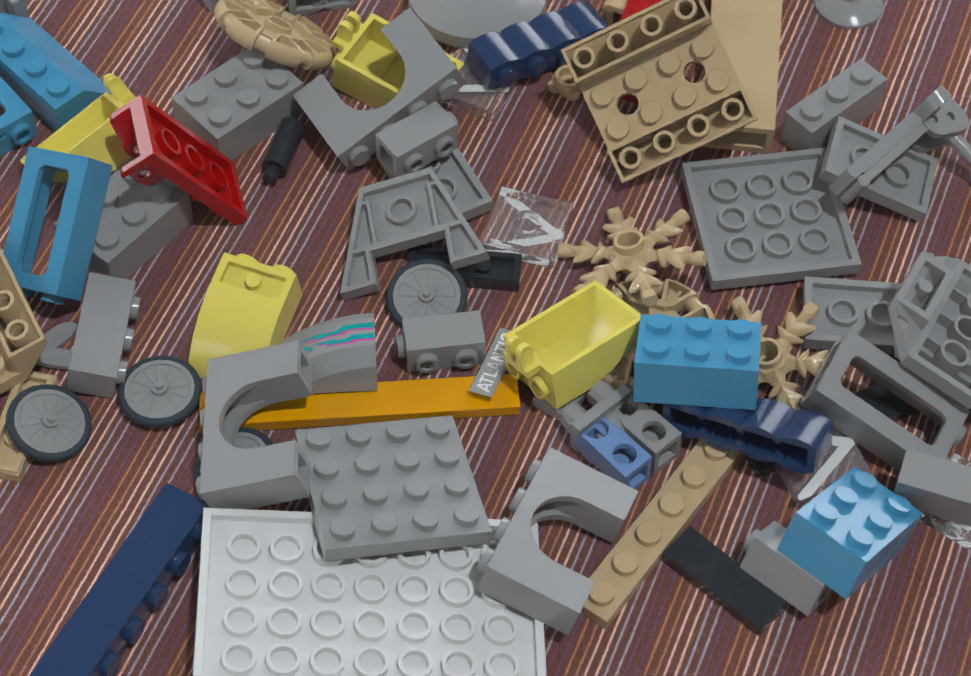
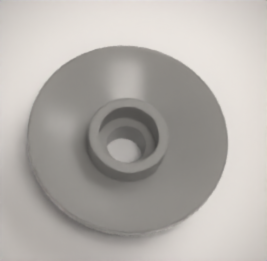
[814,0,883,30]

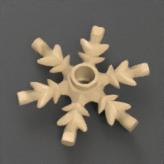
[557,207,707,306]
[730,297,847,411]

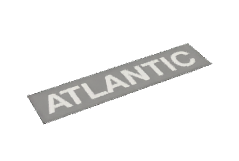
[469,328,511,398]

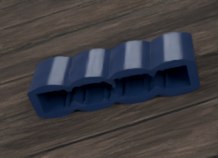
[466,1,609,90]
[662,398,834,474]

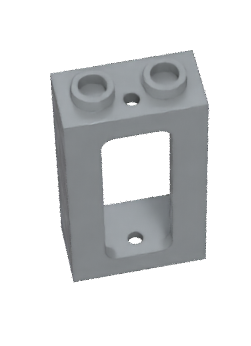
[800,330,970,471]

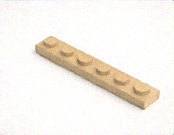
[580,439,742,629]

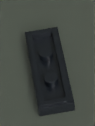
[407,245,522,292]
[662,526,788,636]

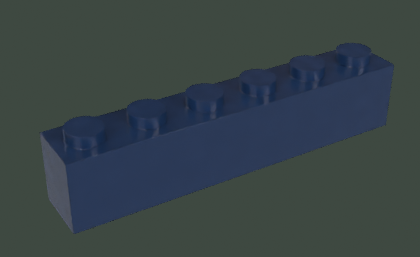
[29,483,210,676]

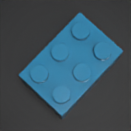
[633,314,762,410]
[777,466,923,599]

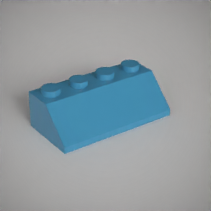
[0,12,111,132]

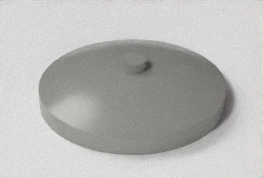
[408,0,546,49]

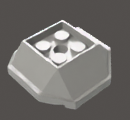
[888,251,971,409]

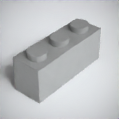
[780,59,888,151]
[66,272,141,399]

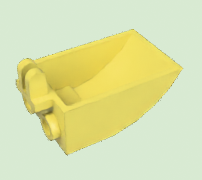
[331,11,464,108]
[20,73,139,183]
[188,252,303,378]
[503,280,642,410]

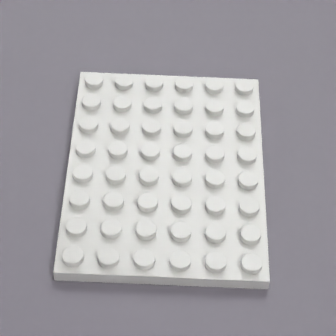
[193,508,547,676]

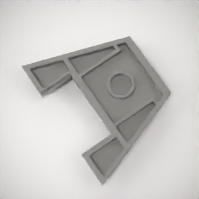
[340,167,490,301]

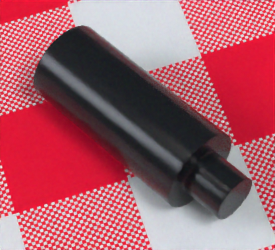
[261,117,306,185]

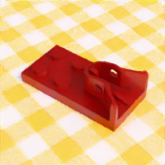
[109,95,248,226]

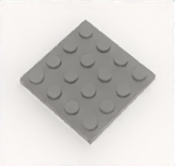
[681,147,862,290]
[294,415,492,561]

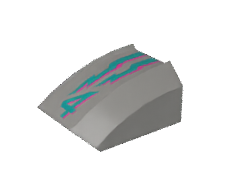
[281,313,378,394]

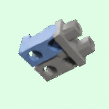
[560,380,682,490]

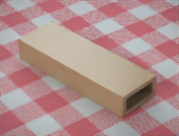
[702,0,783,154]

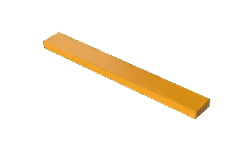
[200,374,520,434]

